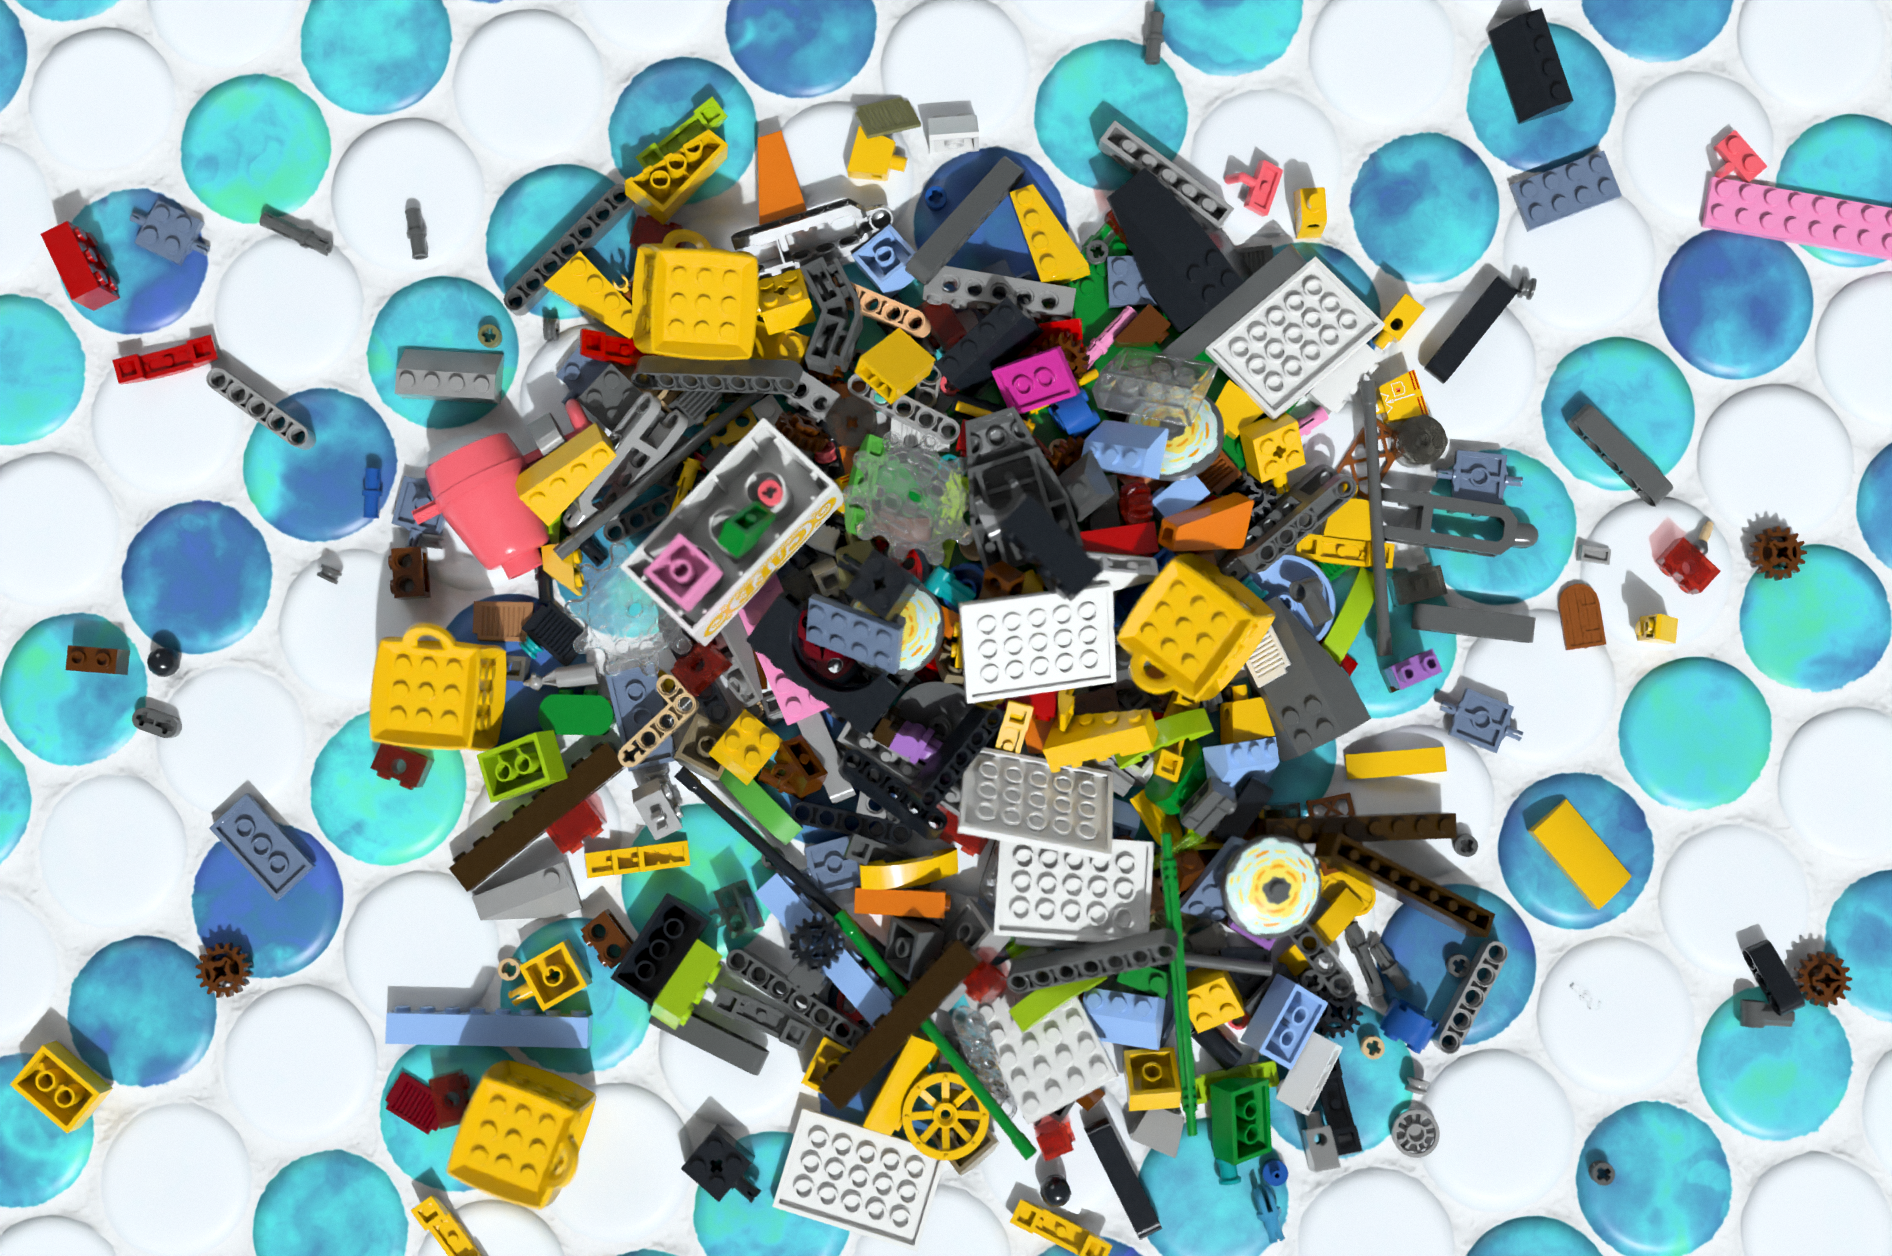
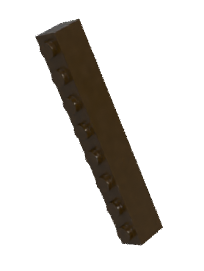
[449,741,627,892]
[1255,812,1457,844]
[1313,833,1495,937]
[818,938,984,1111]

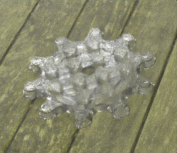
[842,431,974,566]
[564,542,692,677]

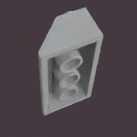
[395,349,504,404]
[939,898,1011,1012]

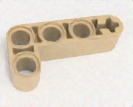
[618,674,699,767]

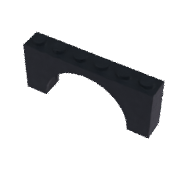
[746,589,907,735]

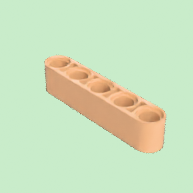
[831,276,931,339]

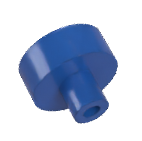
[1261,1159,1288,1186]

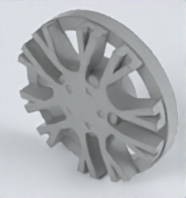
[1391,1109,1440,1158]

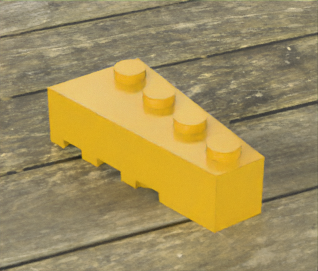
[625,129,728,225]
[1010,184,1090,285]
[543,251,633,339]
[515,422,617,527]
[1043,709,1158,773]

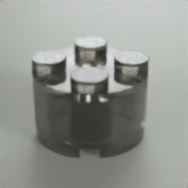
[826,396,878,451]
[1390,414,1448,468]

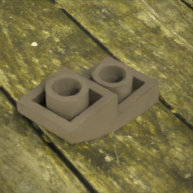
[934,640,964,686]

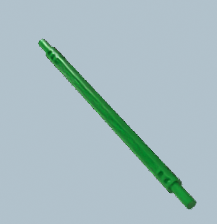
[1160,832,1198,1136]

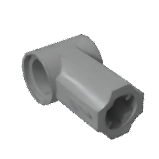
[1085,758,1135,797]

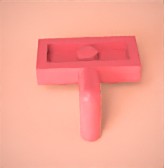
[1713,130,1768,183]
[1224,160,1283,217]

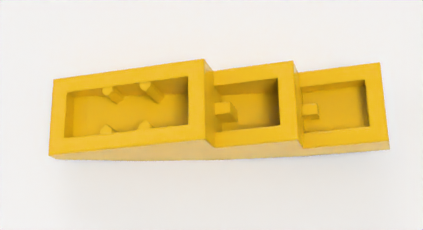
[584,840,690,878]

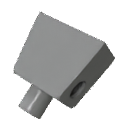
[1128,1108,1185,1158]
[1301,1111,1341,1172]

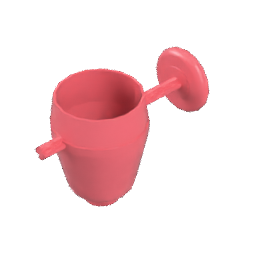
[411,399,593,580]

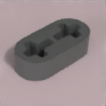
[132,708,182,738]

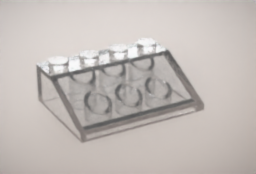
[1092,347,1218,427]

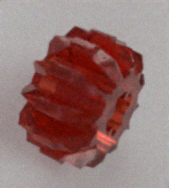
[1118,482,1154,525]

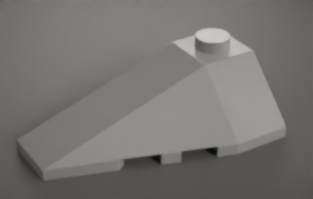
[689,613,764,709]
[472,861,583,921]

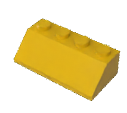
[863,1030,940,1136]

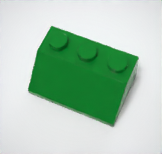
[1210,1077,1272,1166]

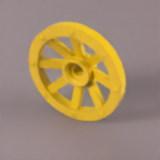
[902,1071,989,1161]

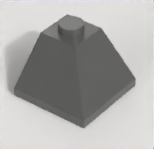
[1057,451,1115,522]

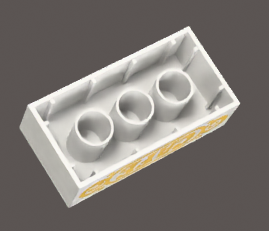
[620,418,845,646]

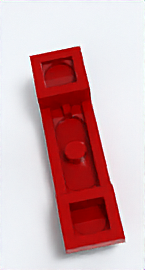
[580,329,666,366]
[112,335,218,385]

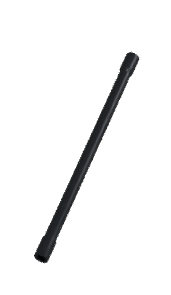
[674,766,886,958]

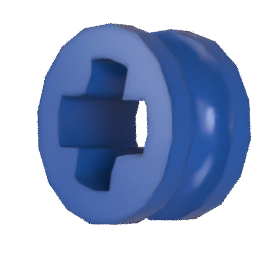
[925,186,947,211]

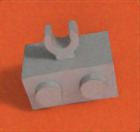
[631,777,684,840]

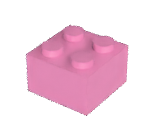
[644,533,724,612]

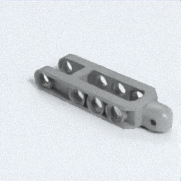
[563,392,688,534]

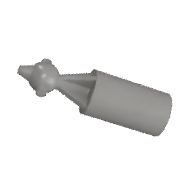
[523,662,600,691]

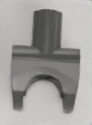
[974,478,1027,560]

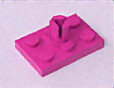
[991,346,1080,414]

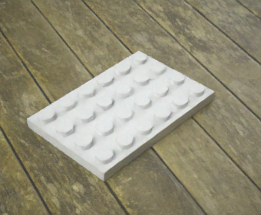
[1205,256,1385,421]
[959,583,1116,703]
[957,747,1113,860]
[994,839,1154,942]
[964,946,1119,1125]
[772,1107,945,1252]

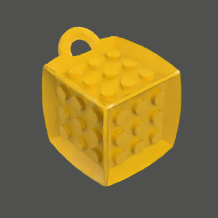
[632,229,759,360]
[1117,553,1276,701]
[369,623,507,751]
[446,1060,597,1210]

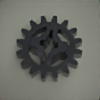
[1222,472,1277,524]
[789,915,845,972]
[1315,982,1363,1039]

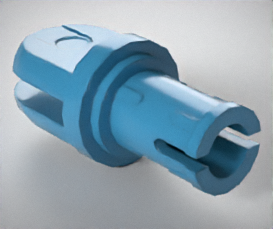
[1254,1185,1285,1243]

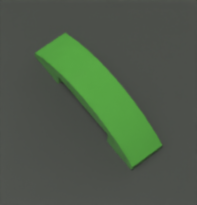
[845,434,890,539]
[719,768,803,846]

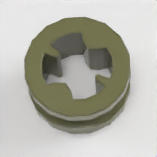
[478,324,502,348]

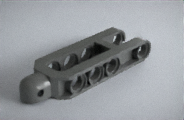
[731,198,893,281]
[1216,464,1357,580]
[1381,488,1539,557]

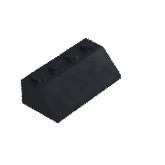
[1487,8,1574,125]
[934,293,1044,396]
[998,495,1104,602]
[610,893,713,1006]

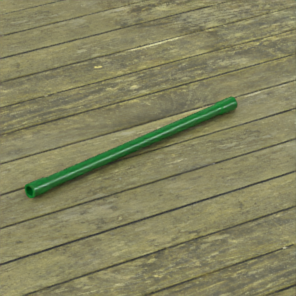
[833,909,1037,1161]

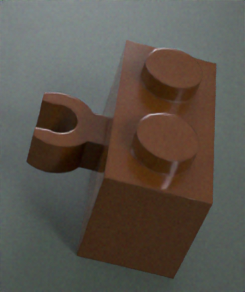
[771,734,828,798]

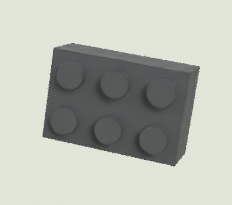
[577,364,667,452]

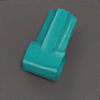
[923,564,977,609]

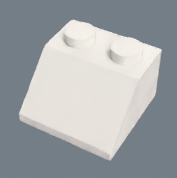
[928,112,979,155]

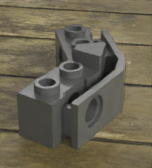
[800,257,863,376]

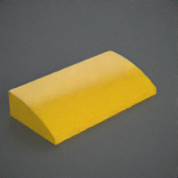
[1527,799,1632,910]

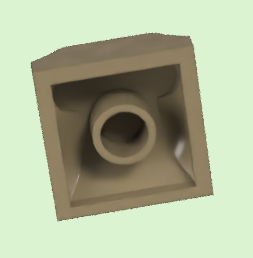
[673,713,728,781]
[931,1102,1000,1176]

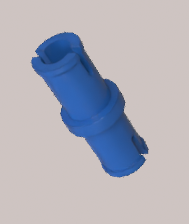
[362,468,383,519]

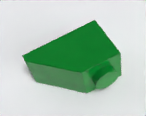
[717,500,776,558]

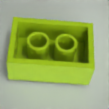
[477,730,568,803]
[650,939,723,1030]

